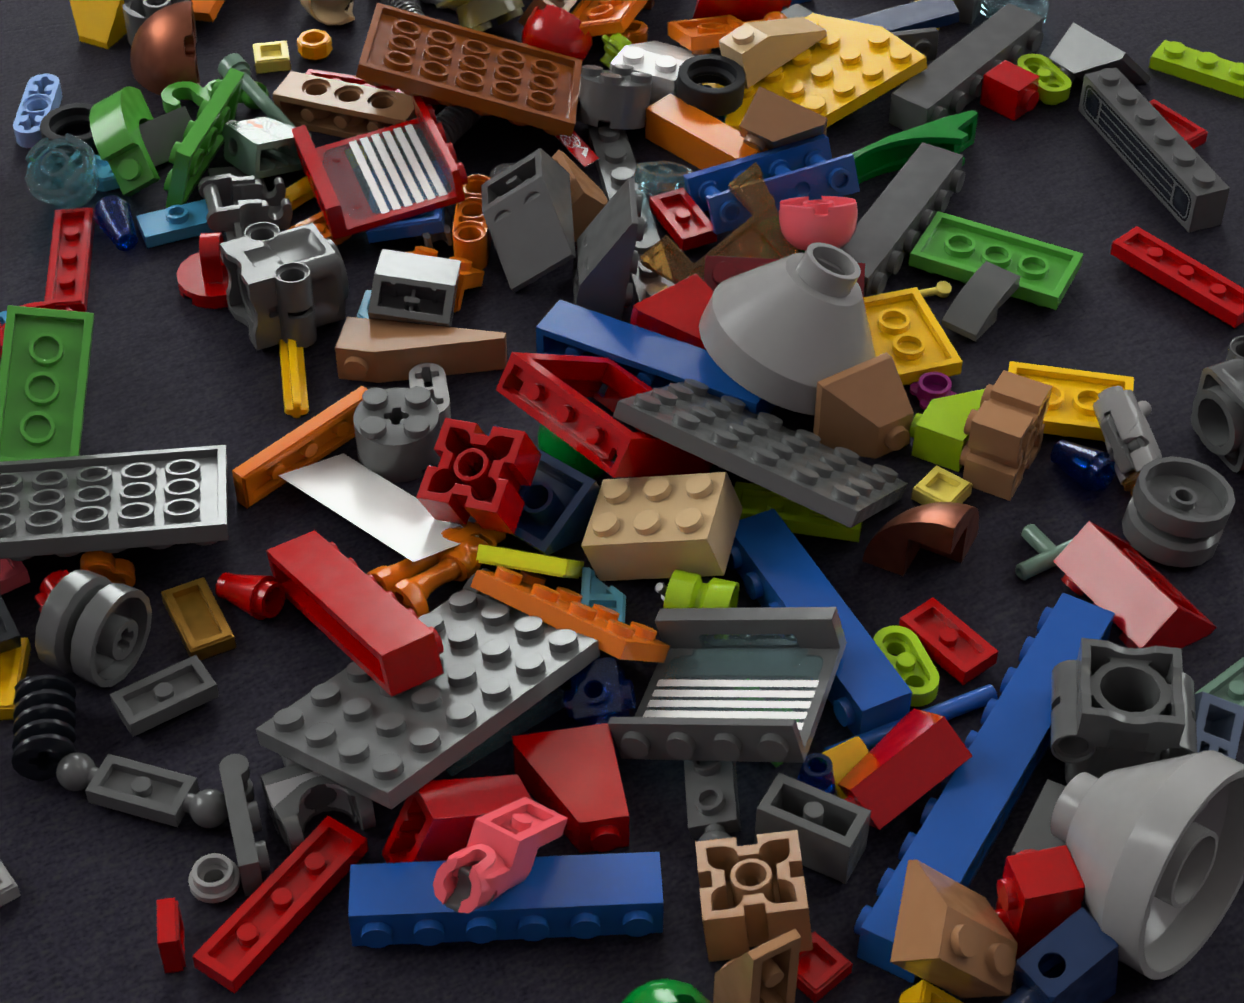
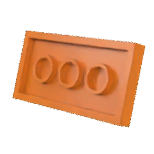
[470,566,670,663]

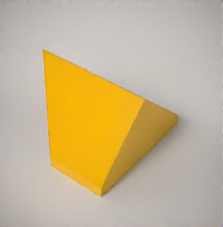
[69,0,127,49]

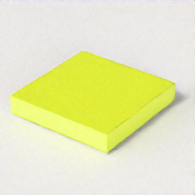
[476,544,584,579]

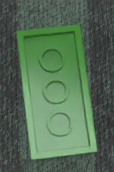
[164,68,244,208]
[909,211,1083,310]
[0,305,94,462]

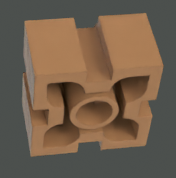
[959,370,1052,501]
[695,830,813,962]

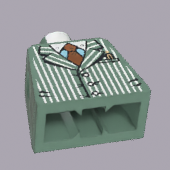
[222,117,311,179]

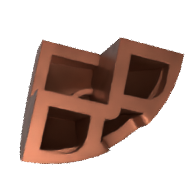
[130,1,200,100]
[863,502,979,576]

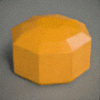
[297,29,333,60]

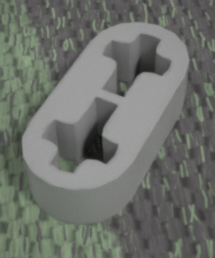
[408,363,451,428]

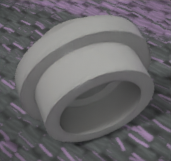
[188,853,241,903]

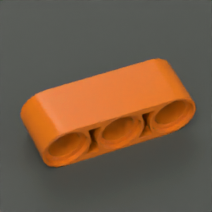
[452,174,492,270]

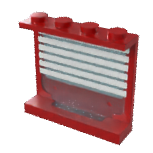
[291,95,468,240]

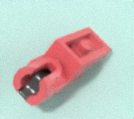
[433,797,568,914]

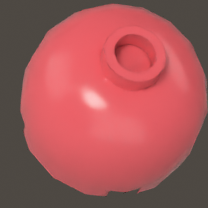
[779,196,858,251]

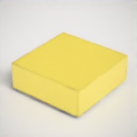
[253,41,291,74]
[911,465,973,505]

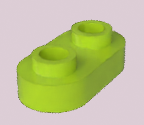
[1017,54,1071,105]
[874,626,940,707]

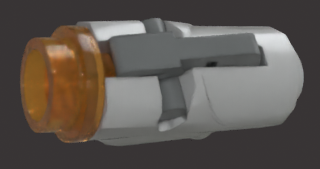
[1093,386,1162,496]

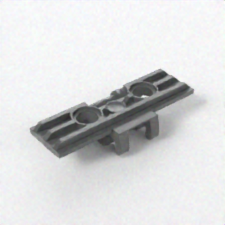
[198,166,293,241]

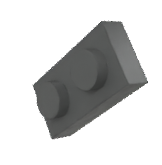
[110,655,219,737]

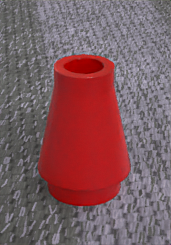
[215,572,285,620]

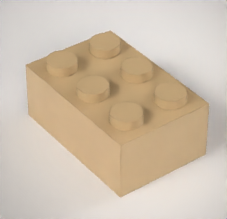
[581,472,743,581]

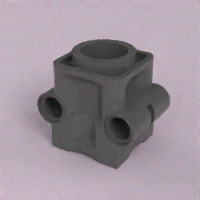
[219,222,349,351]
[1191,335,1244,473]
[1051,638,1198,784]

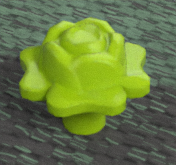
[599,33,632,69]

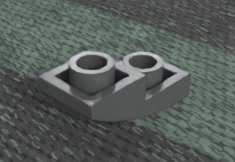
[941,261,1020,342]

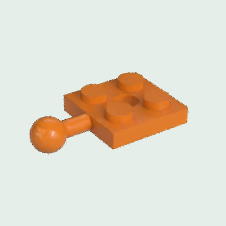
[667,11,787,55]

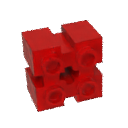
[416,418,542,534]

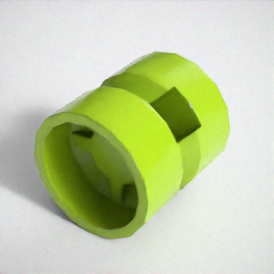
[663,569,740,636]

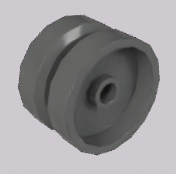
[1122,456,1235,568]
[35,570,152,687]

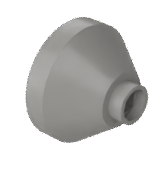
[699,242,876,416]
[1050,750,1244,980]

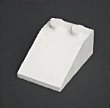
[610,41,705,105]

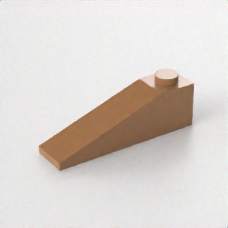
[335,316,507,383]

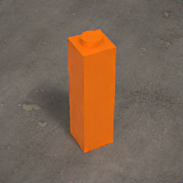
[645,93,767,170]

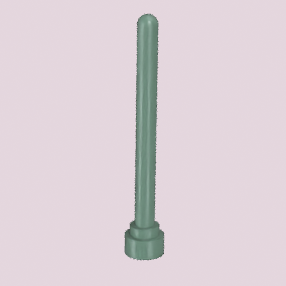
[218,53,296,128]

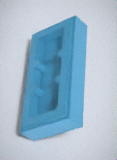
[136,199,216,248]

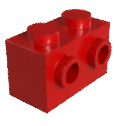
[995,845,1085,959]

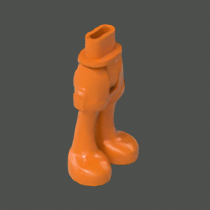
[367,521,506,618]

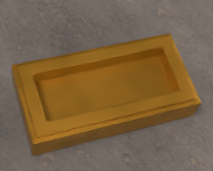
[161,577,237,661]

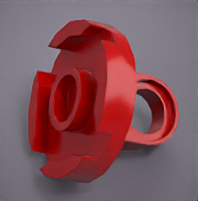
[176,232,229,309]

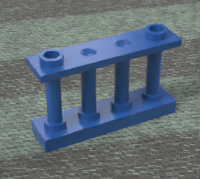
[683,134,860,235]

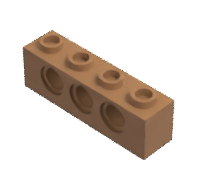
[273,71,423,150]

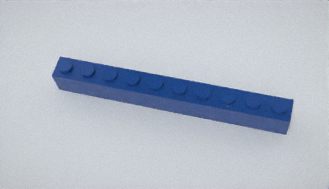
[854,593,1115,984]

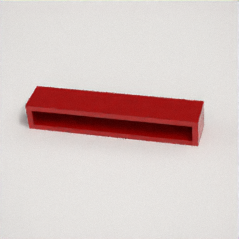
[266,530,444,697]

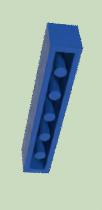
[536,300,776,415]
[727,508,912,736]
[348,852,664,948]

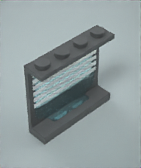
[608,607,847,763]

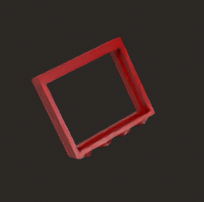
[496,352,713,478]

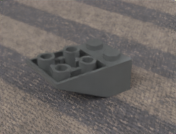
[481,148,576,293]
[572,178,644,321]

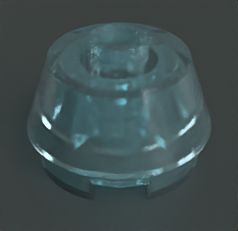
[24,134,99,209]

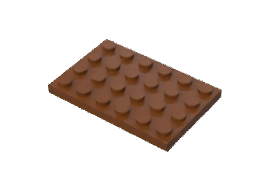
[356,2,582,137]

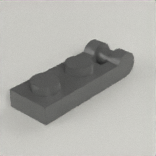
[219,754,271,897]

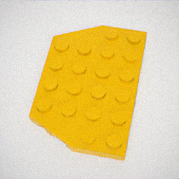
[702,13,927,150]

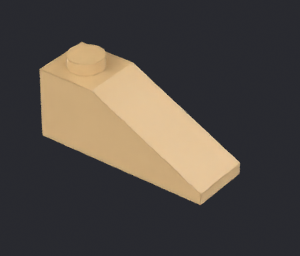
[719,17,827,88]

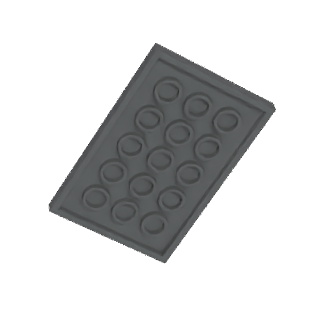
[613,379,908,528]
[0,445,228,561]
[256,589,600,809]

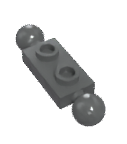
[56,752,228,829]
[684,760,741,841]

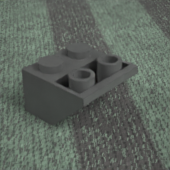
[368,249,461,327]

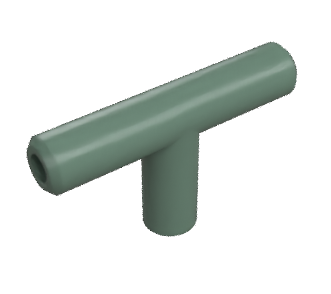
[1015,524,1073,580]

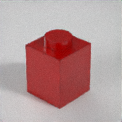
[980,60,1040,121]

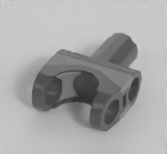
[260,755,376,853]

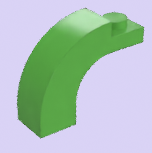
[89,86,161,197]

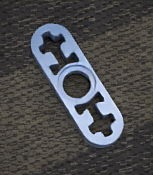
[13,74,63,148]

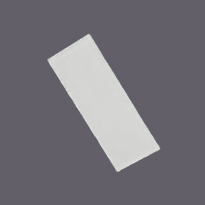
[278,453,479,562]

